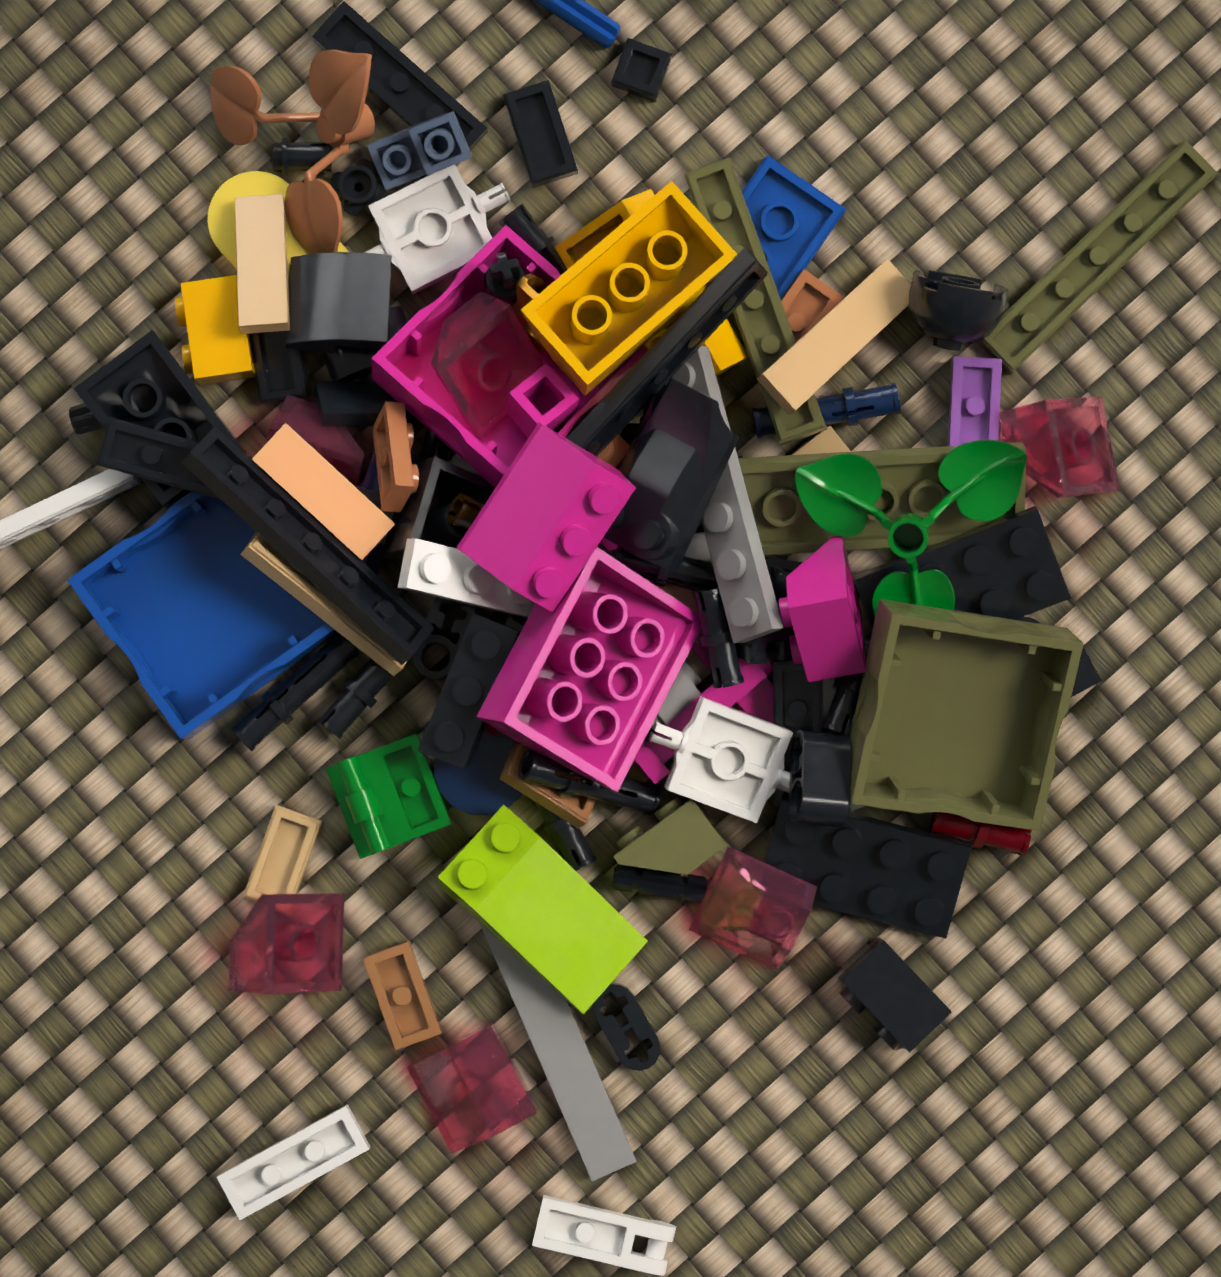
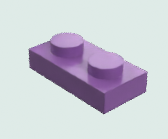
[947,356,1002,446]

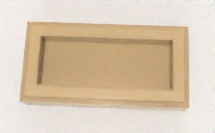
[243,805,323,913]

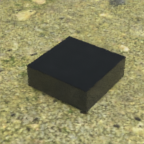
[611,38,672,102]

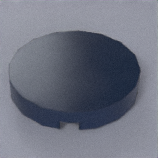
[434,729,522,816]

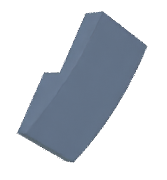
[367,111,472,190]

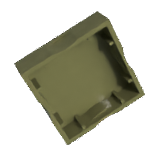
[849,599,1084,831]

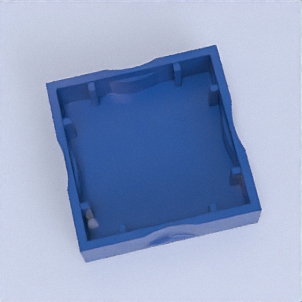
[67,491,337,740]

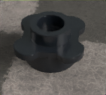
[330,159,387,216]

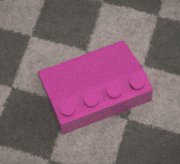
[476,547,701,792]

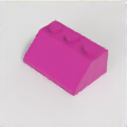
[457,422,636,612]

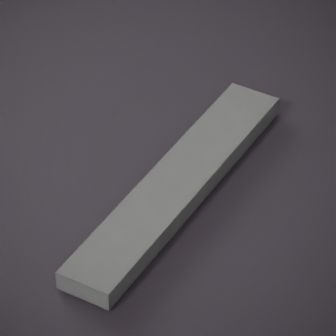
[480,924,637,1181]

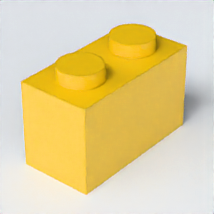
[175,275,256,385]

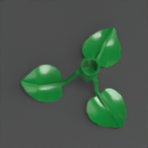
[795,440,1027,616]

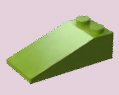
[438,804,648,1015]

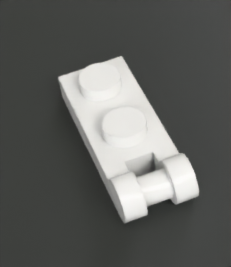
[532,1195,676,1276]

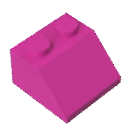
[779,536,866,682]

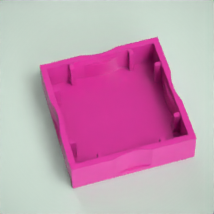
[371,225,649,488]

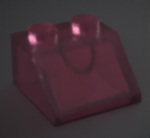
[407,1021,538,1153]

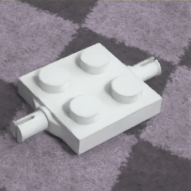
[364,164,511,294]
[648,696,793,823]

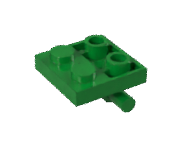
[326,733,452,859]

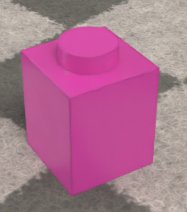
[506,363,579,438]

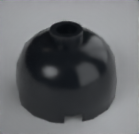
[909,270,1008,351]

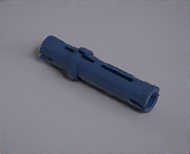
[752,383,901,439]

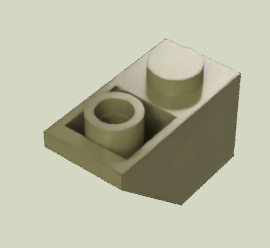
[613,796,727,875]

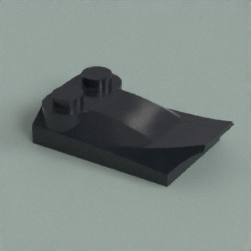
[604,377,740,571]

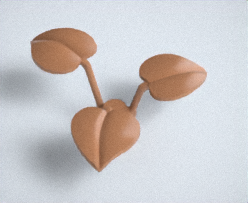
[210,49,375,254]

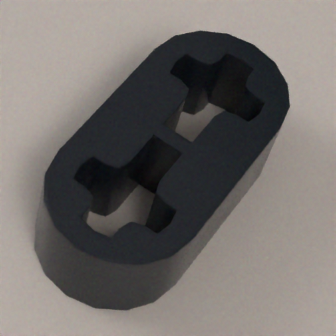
[593,983,660,1071]

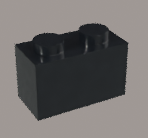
[838,938,952,1053]

